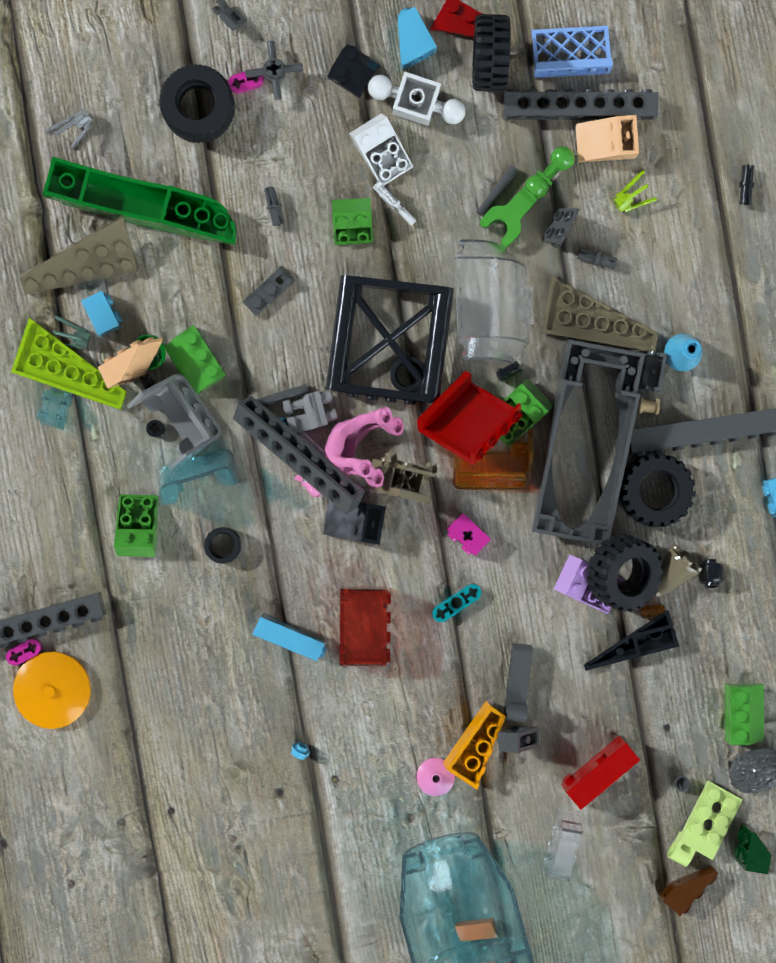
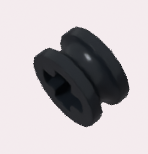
[139,373,155,389]
[146,420,165,437]

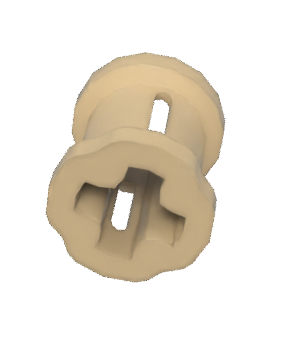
[638,397,660,416]

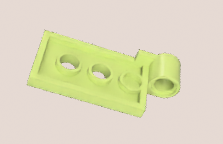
[667,781,742,867]

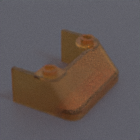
[453,429,534,490]

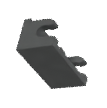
[638,351,667,393]

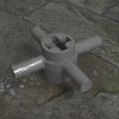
[245,41,304,100]

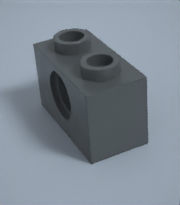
[497,725,539,753]

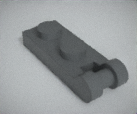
[243,266,295,316]

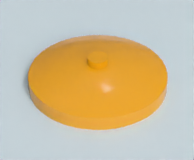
[13,651,91,729]

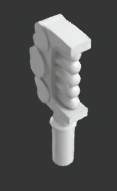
[373,181,416,225]

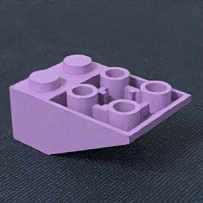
[554,554,624,614]

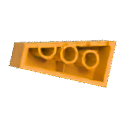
[443,700,506,790]

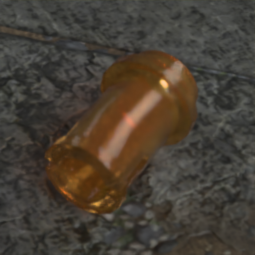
[641,603,665,618]

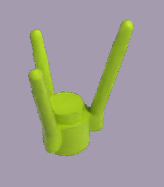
[613,170,657,213]

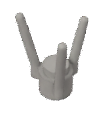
[45,109,93,149]

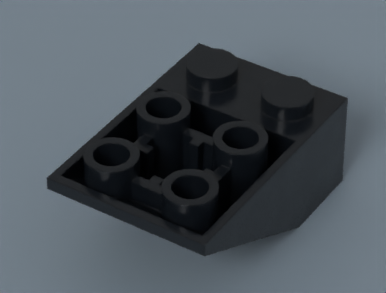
[323,501,386,545]

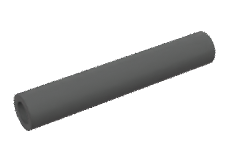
[476,165,518,217]
[256,384,309,407]

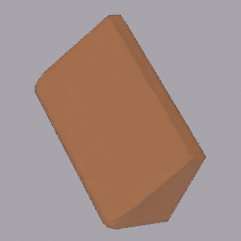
[455,918,498,942]

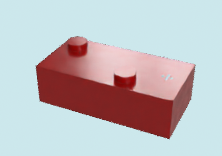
[561,736,640,810]

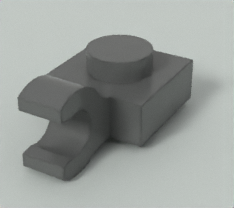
[212,0,247,31]

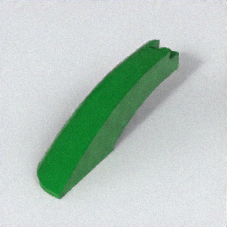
[43,156,236,245]

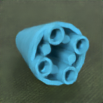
[664,333,703,372]

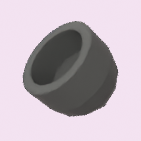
[674,776,690,792]

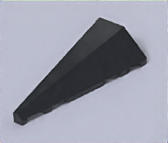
[584,610,679,671]

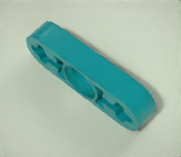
[432,583,481,622]

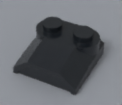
[327,44,380,99]

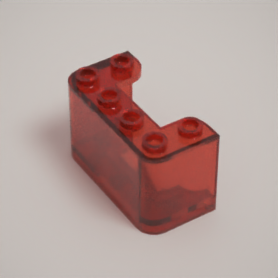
[340,586,391,666]

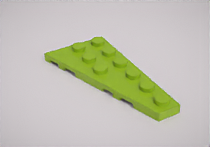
[11,318,127,410]

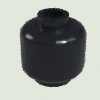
[699,559,724,588]

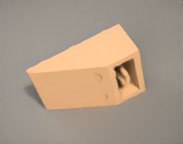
[575,115,639,163]
[98,337,163,388]

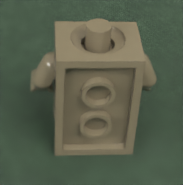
[366,452,437,504]

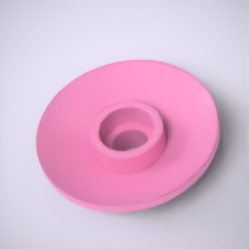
[417,758,455,796]

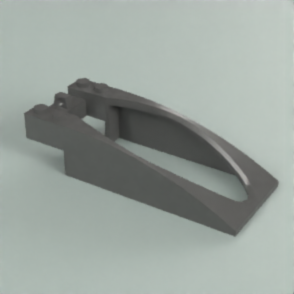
[532,338,645,545]

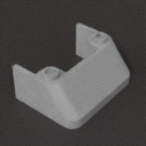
[127,374,222,469]

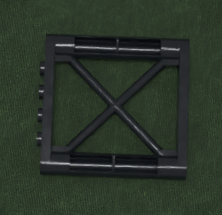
[325,275,454,405]

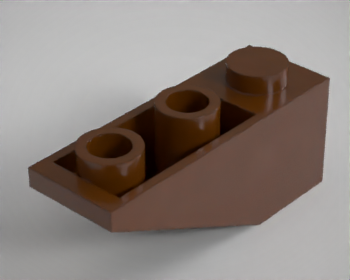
[659,866,718,916]

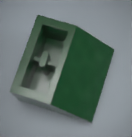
[734,823,772,874]

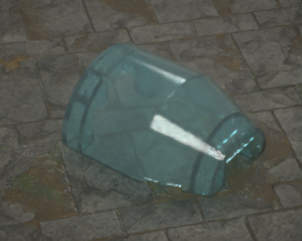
[399,832,535,963]

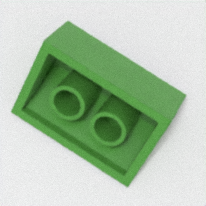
[165,325,227,395]
[725,684,764,745]

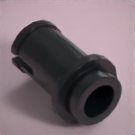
[496,361,522,382]

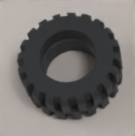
[472,14,511,92]
[619,454,696,527]
[587,534,663,612]

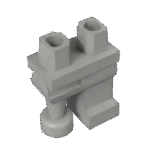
[283,391,338,434]

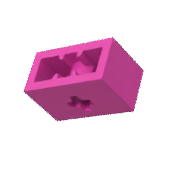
[447,513,491,556]

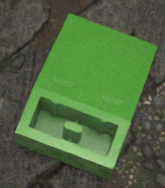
[500,377,554,447]
[114,494,158,557]

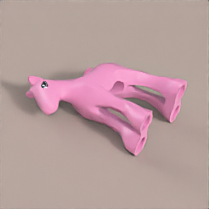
[294,407,404,497]

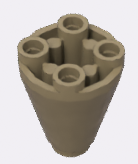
[655,543,703,597]

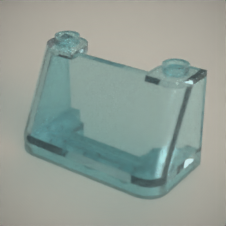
[159,449,242,506]

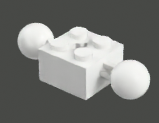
[368,72,465,126]

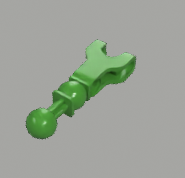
[479,146,575,248]

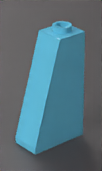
[252,613,327,661]

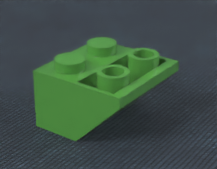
[332,198,373,245]

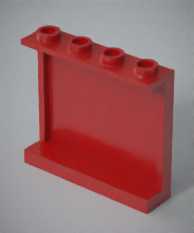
[417,371,522,465]

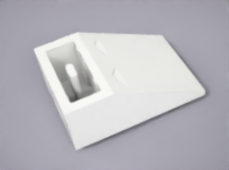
[349,114,413,186]

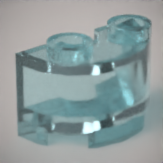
[36,388,74,430]

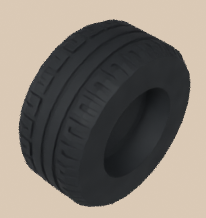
[159,64,235,143]

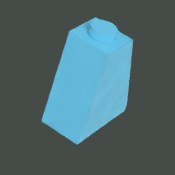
[397,6,437,71]

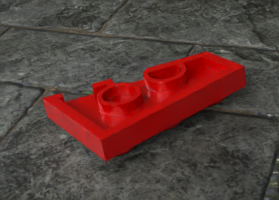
[430,0,483,39]

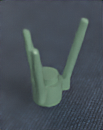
[53,315,91,350]

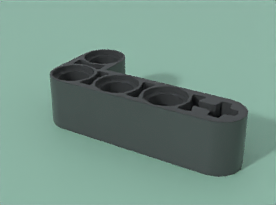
[504,643,532,722]

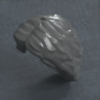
[729,748,776,794]

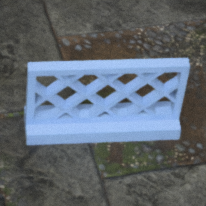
[531,26,613,78]

